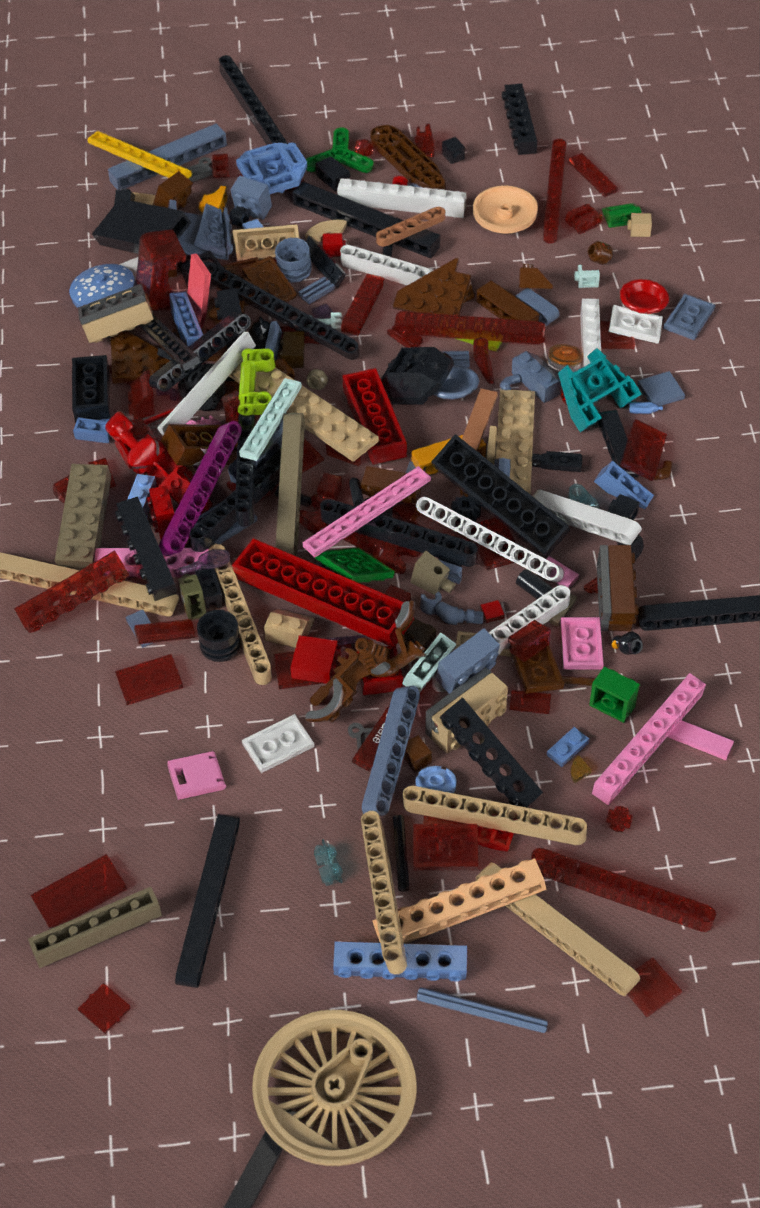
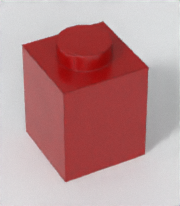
[323,233,346,257]

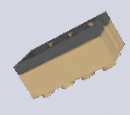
[78,284,154,343]
[426,667,508,754]

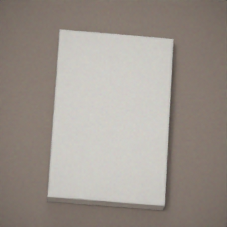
[609,305,663,344]
[242,714,315,773]

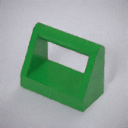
[602,203,642,228]

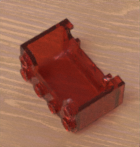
[136,230,186,311]

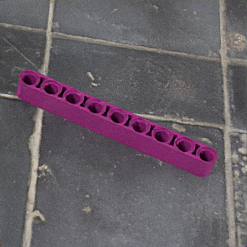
[159,421,242,556]

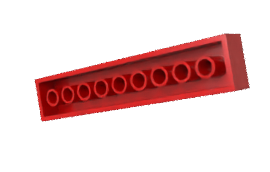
[232,538,415,648]

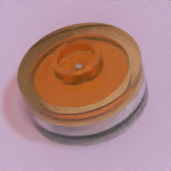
[547,344,583,373]

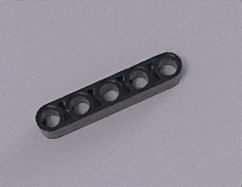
[598,410,639,478]

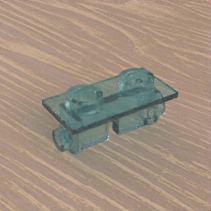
[314,839,343,886]

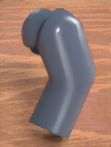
[500,374,520,390]

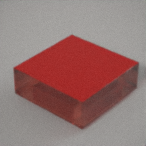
[480,600,505,623]

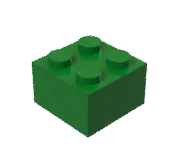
[589,666,640,723]

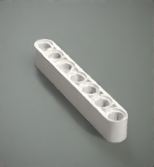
[340,245,433,285]
[533,490,642,545]

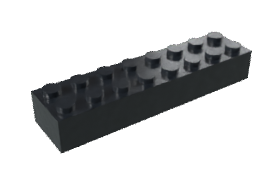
[431,434,570,559]

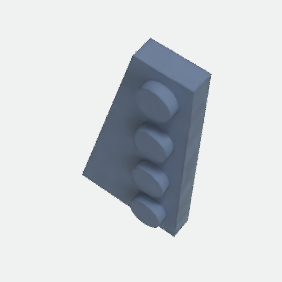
[194,204,226,257]

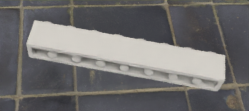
[338,178,466,218]

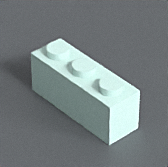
[402,633,457,693]

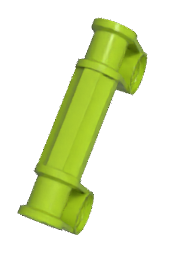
[238,348,275,416]

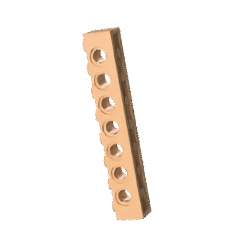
[372,859,546,944]

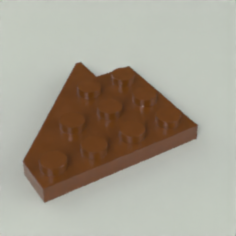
[392,258,471,322]
[111,331,170,383]

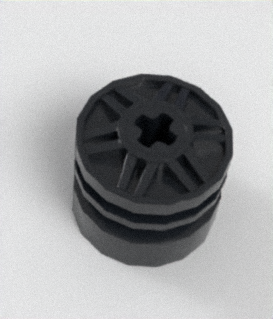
[197,610,240,662]

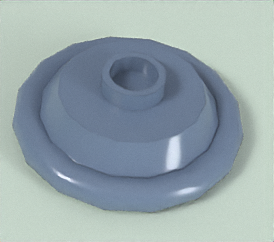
[434,366,480,400]

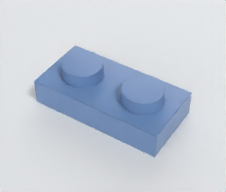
[547,727,589,767]

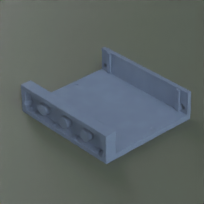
[168,200,233,260]

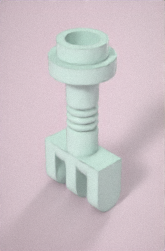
[306,312,343,331]

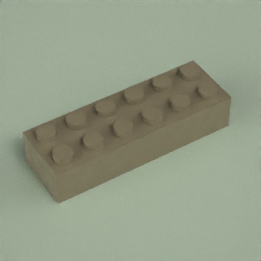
[55,464,111,573]

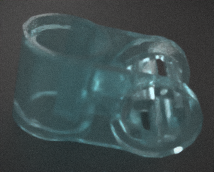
[568,484,600,509]

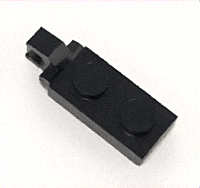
[532,451,582,472]

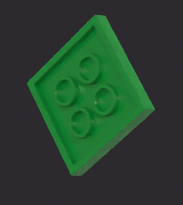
[315,547,395,582]

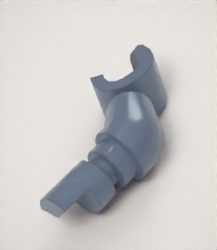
[420,592,483,625]

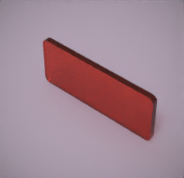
[392,503,473,542]

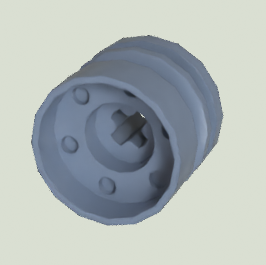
[275,238,312,282]

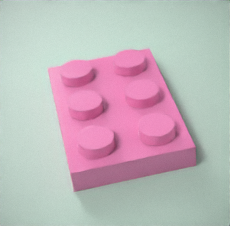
[560,617,603,670]

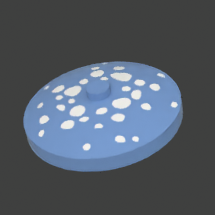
[69,264,136,308]

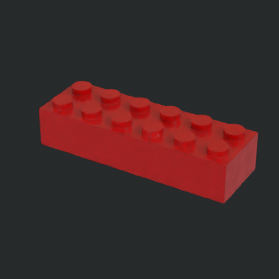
[342,368,407,465]

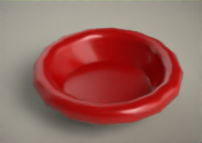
[620,279,669,314]

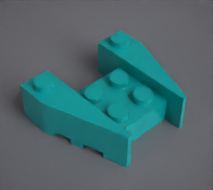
[558,348,642,432]

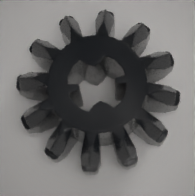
[451,494,481,523]

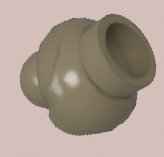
[307,369,329,390]

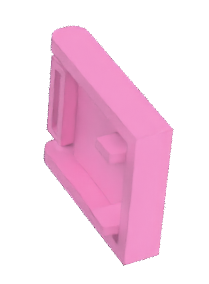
[167,751,226,800]

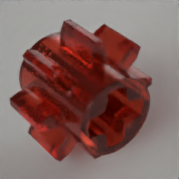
[606,806,633,832]

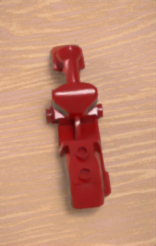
[105,411,213,515]

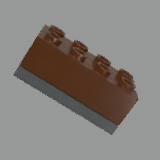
[597,545,638,631]

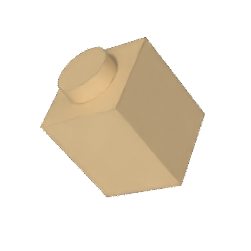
[627,213,652,237]

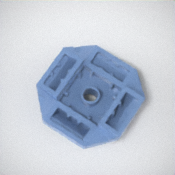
[236,143,307,194]

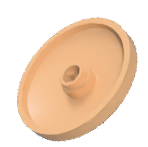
[473,186,538,233]

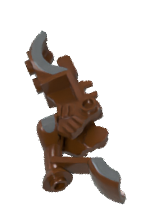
[305,601,426,723]

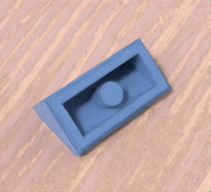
[73,418,110,443]

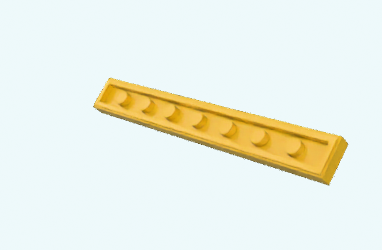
[87,131,192,178]

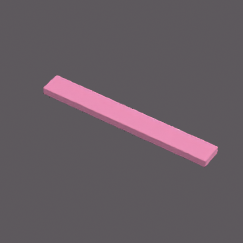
[302,466,431,558]

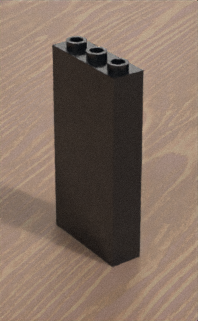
[92,199,191,259]

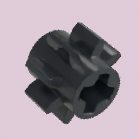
[230,206,249,227]

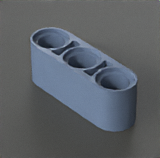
[515,288,560,326]

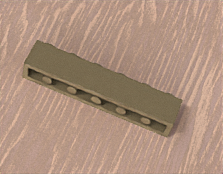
[28,887,162,969]

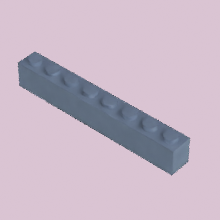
[108,124,227,190]

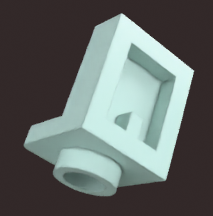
[574,265,600,288]

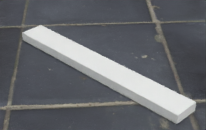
[157,332,256,436]

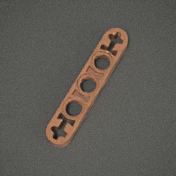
[376,207,445,247]

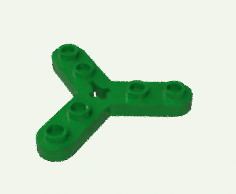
[306,127,374,173]

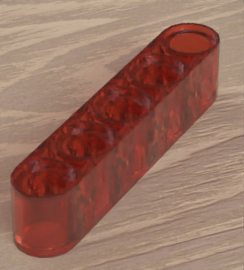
[341,273,384,336]

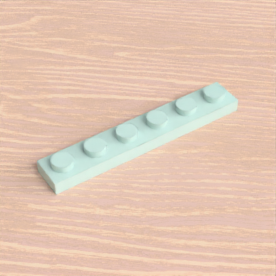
[239,378,302,461]

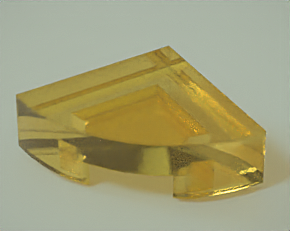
[570,756,591,783]

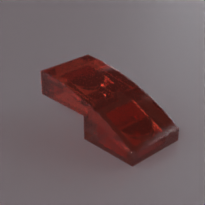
[212,153,229,178]

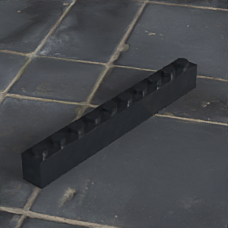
[292,182,440,259]

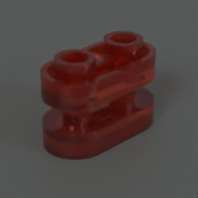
[565,204,603,234]

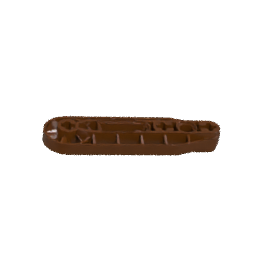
[370,125,446,190]

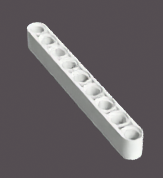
[416,497,564,582]
[432,585,570,692]

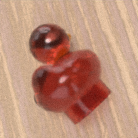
[354,139,374,157]

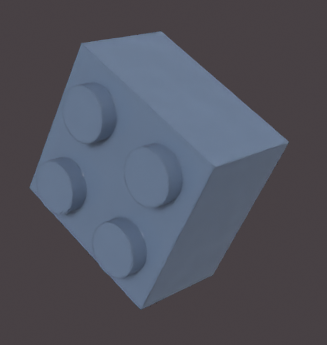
[230,176,272,220]

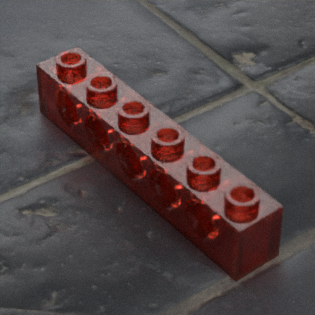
[14,550,129,633]

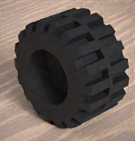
[177,365,226,411]

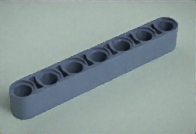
[362,685,420,816]

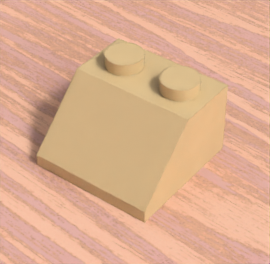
[264,609,315,648]

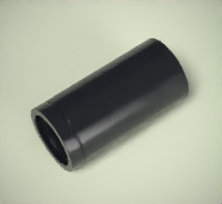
[516,569,554,599]

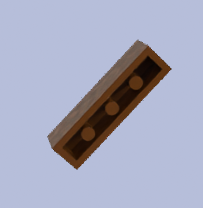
[476,280,539,336]

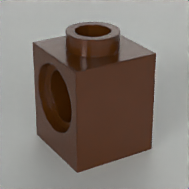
[403,735,432,772]

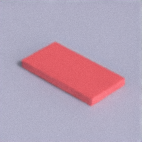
[187,253,211,328]

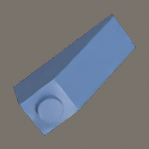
[594,461,654,509]

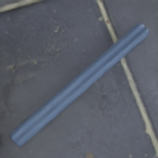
[417,987,548,1033]

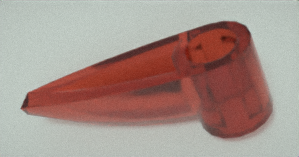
[473,337,494,384]

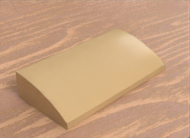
[232,225,300,262]

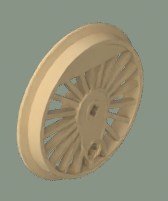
[252,1010,416,1166]

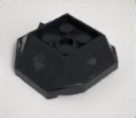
[381,347,455,405]

